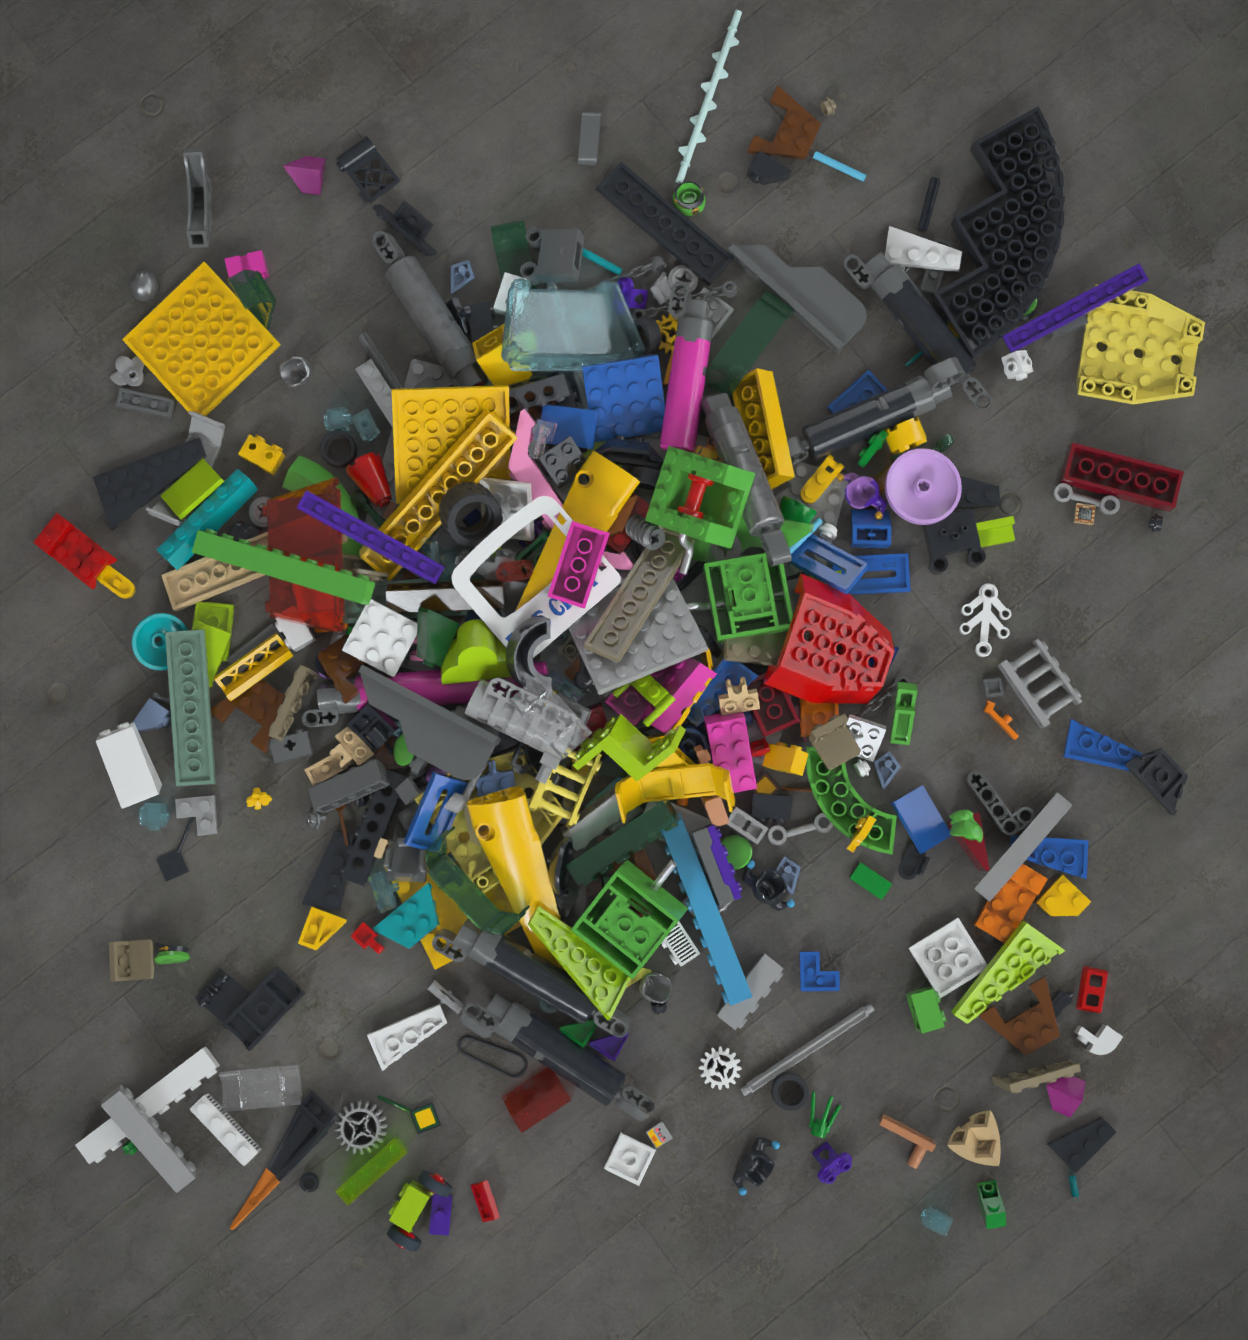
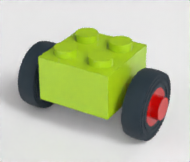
[387,1170,453,1252]

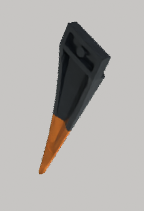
[230,1090,339,1230]

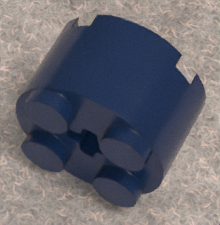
[678,723,708,764]

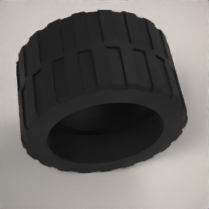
[439,482,503,547]

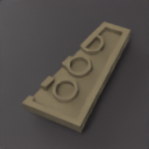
[724,632,788,666]
[268,665,320,742]
[992,1060,1081,1093]

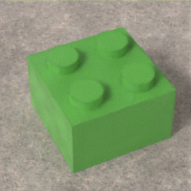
[905,987,946,1034]

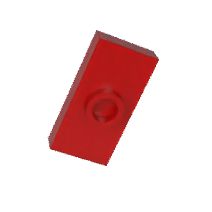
[471,1180,500,1222]

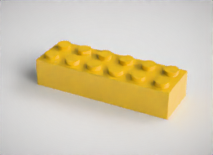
[730,368,795,489]

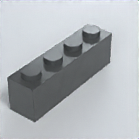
[308,759,390,814]

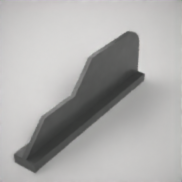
[728,243,867,355]
[358,665,501,780]

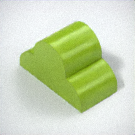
[441,620,511,685]

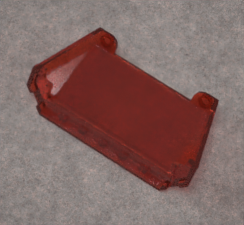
[262,477,344,633]

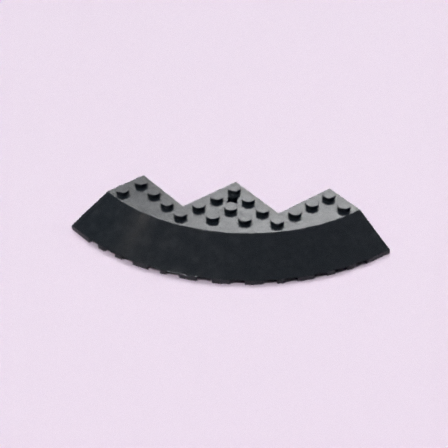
[931,106,1065,358]

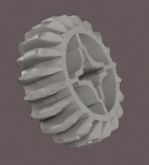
[334,1100,388,1155]

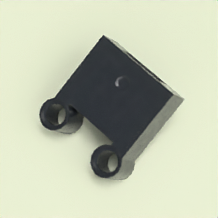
[922,509,986,575]

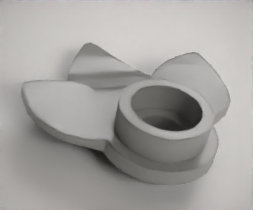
[110,355,145,386]

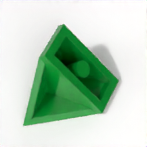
[560,1019,597,1048]

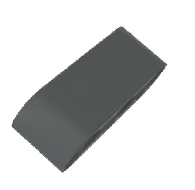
[578,111,601,166]

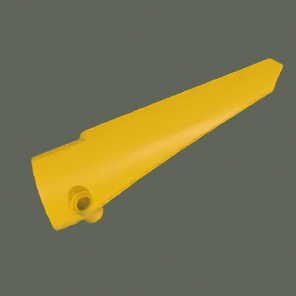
[516,451,640,611]
[466,786,566,971]

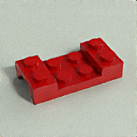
[33,513,117,590]

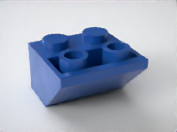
[850,509,891,548]

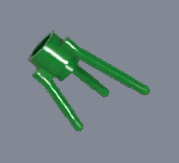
[808,1092,841,1138]

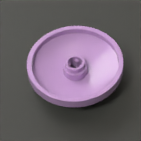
[885,449,962,525]

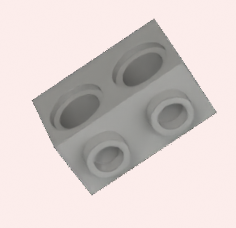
[726,807,768,845]

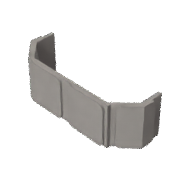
[146,411,225,527]

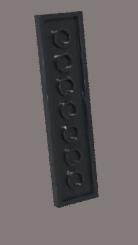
[596,162,734,286]

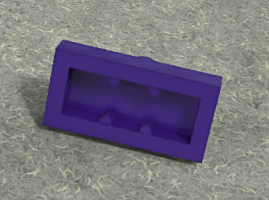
[429,1193,453,1236]

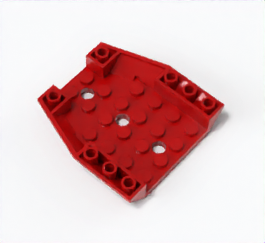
[763,574,895,704]

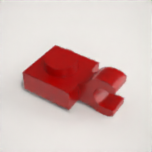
[350,922,385,954]

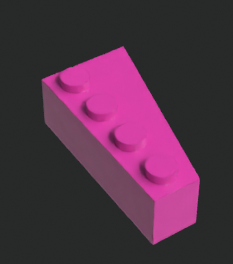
[641,658,717,734]

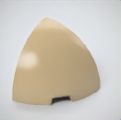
[948,1110,1001,1166]

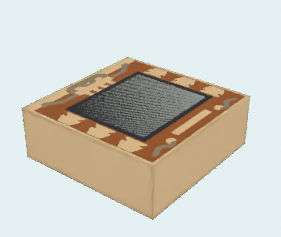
[1073,503,1096,525]

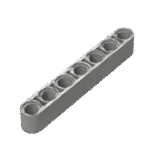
[975,792,1073,902]

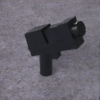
[1029,990,1074,1018]

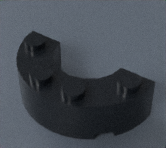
[506,615,552,697]

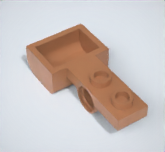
[694,744,730,826]

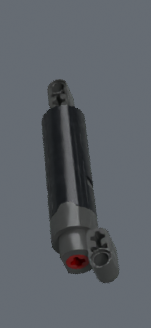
[844,252,991,411]
[787,357,966,465]
[432,918,631,1037]
[460,994,655,1121]

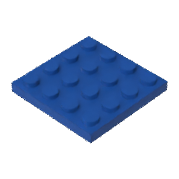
[582,354,665,442]

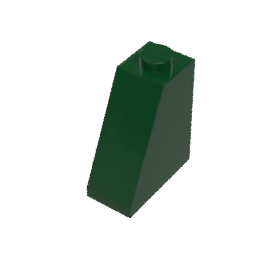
[416,607,459,668]

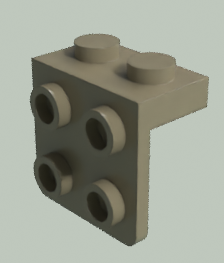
[336,553,388,582]
[809,713,861,770]
[109,940,154,982]

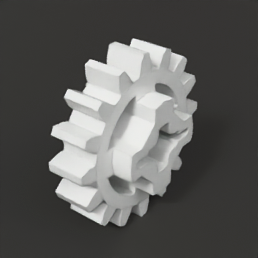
[699,1046,741,1090]

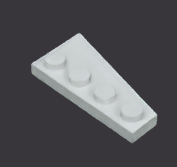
[885,226,962,272]
[367,1004,447,1071]

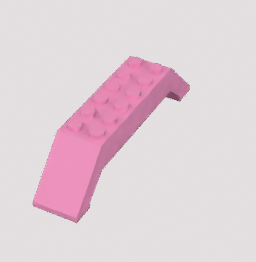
[509,409,634,571]

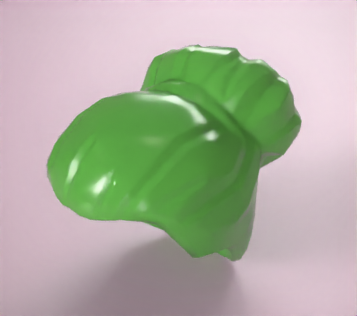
[949,809,983,842]

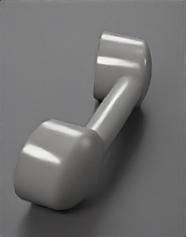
[1053,483,1120,515]
[444,763,487,813]
[768,813,833,846]

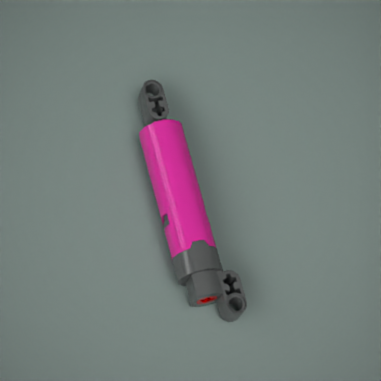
[659,281,713,453]

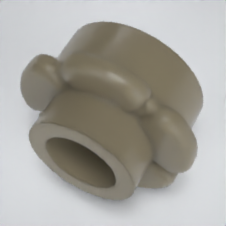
[820,97,836,116]

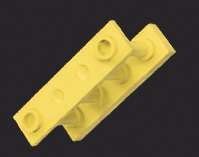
[528,748,602,828]

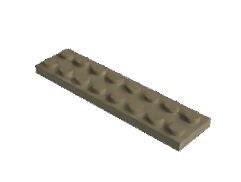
[584,526,695,663]

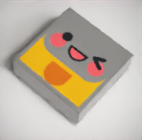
[646,1121,673,1149]

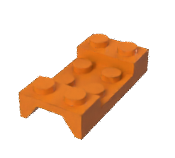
[973,864,1048,944]

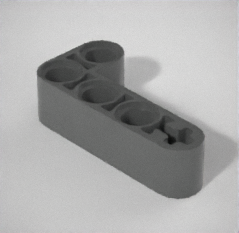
[964,771,1035,836]

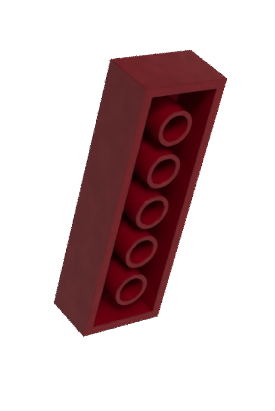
[1059,443,1184,512]

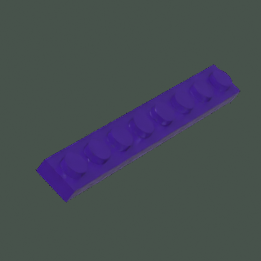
[1002,263,1149,353]
[297,490,445,584]

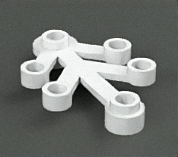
[959,583,1011,657]

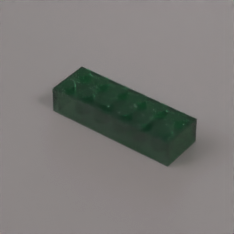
[565,800,681,886]

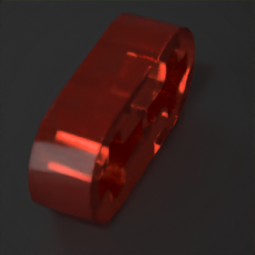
[496,560,533,582]

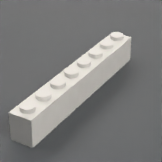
[75,1047,220,1164]

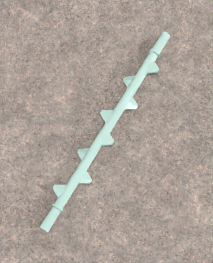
[676,10,742,184]

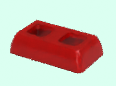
[1076,966,1108,1014]

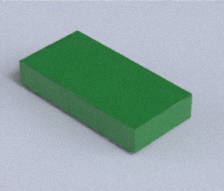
[849,862,892,900]

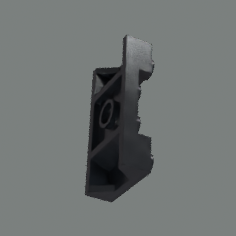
[222,966,306,1052]

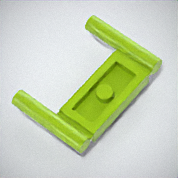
[612,675,676,727]

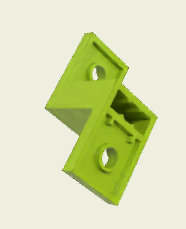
[572,714,686,781]

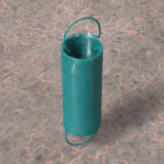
[1068,1170,1079,1203]

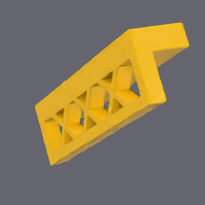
[214,633,293,701]

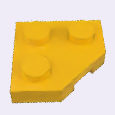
[1035,875,1091,916]

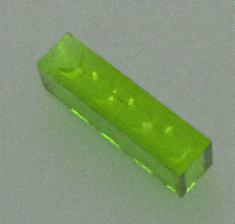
[335,1135,410,1206]

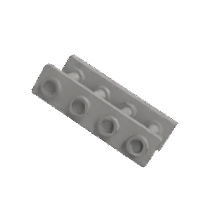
[997,639,1082,729]

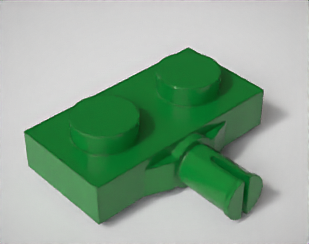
[857,430,889,468]

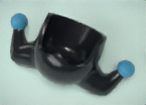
[742,860,795,911]
[733,1137,780,1195]

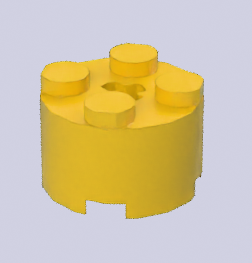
[885,416,927,456]

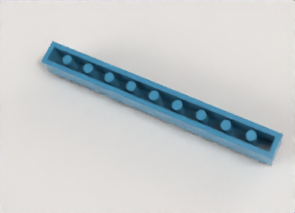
[657,814,752,1006]

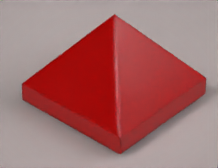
[749,738,770,757]

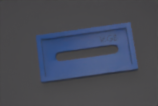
[787,534,868,594]
[832,553,911,595]
[404,771,468,854]

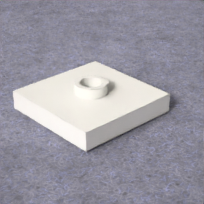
[604,1132,656,1186]

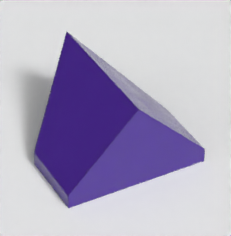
[590,1032,628,1062]

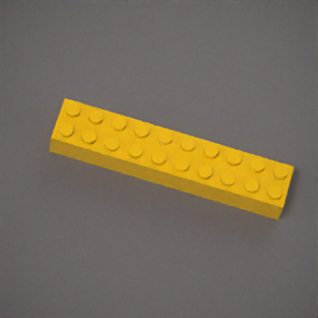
[359,408,518,581]

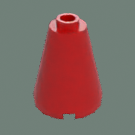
[346,452,392,507]

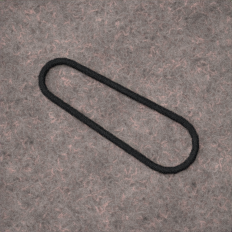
[458,1036,527,1078]

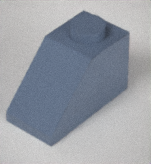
[132,698,171,732]

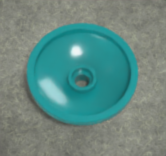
[131,613,188,670]

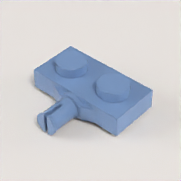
[476,760,516,797]

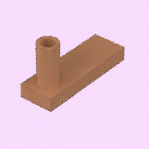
[879,1113,936,1169]

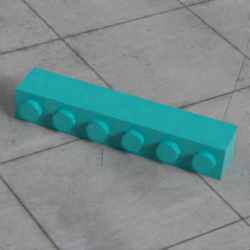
[156,468,259,571]

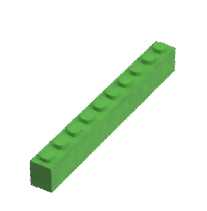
[192,528,375,605]

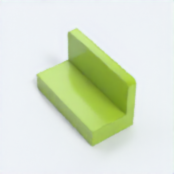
[976,516,1015,548]

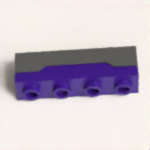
[689,824,742,906]

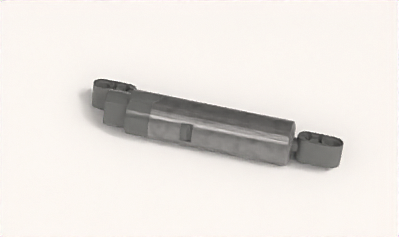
[372,231,488,387]
[701,392,792,567]

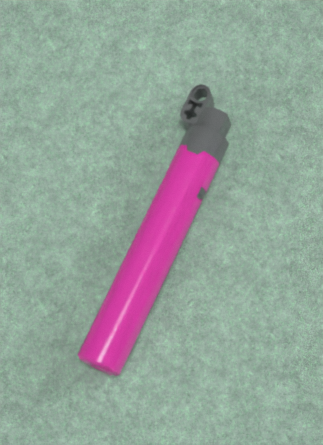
[302,661,549,727]

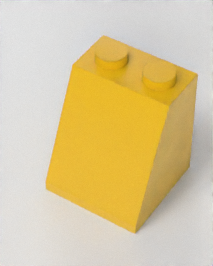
[472,324,533,386]

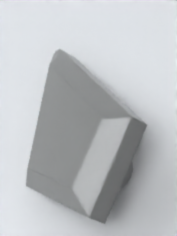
[650,271,671,305]

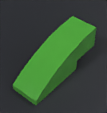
[890,682,917,745]

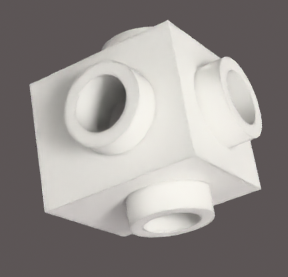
[1001,350,1033,381]

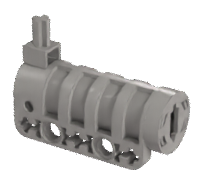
[465,678,579,784]

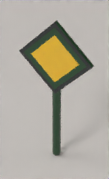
[377,1095,441,1134]

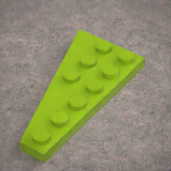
[527,906,631,1021]
[951,920,1065,1024]

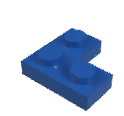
[799,952,840,991]

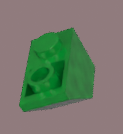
[976,1180,1006,1229]

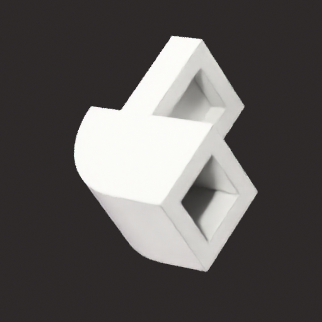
[1074,1024,1123,1055]

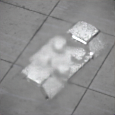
[509,674,592,759]
[219,1065,302,1112]

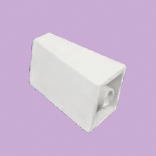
[96,722,162,809]

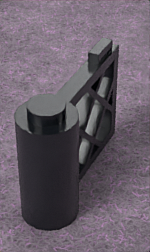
[335,136,400,204]
[509,741,573,787]

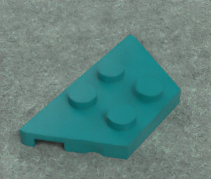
[373,883,440,949]

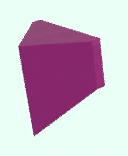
[283,156,326,195]
[1046,1076,1086,1117]

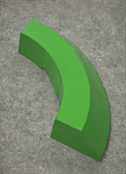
[282,455,361,567]
[806,746,897,854]

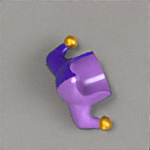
[837,472,887,520]

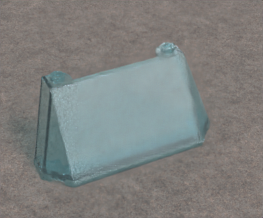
[501,278,646,371]

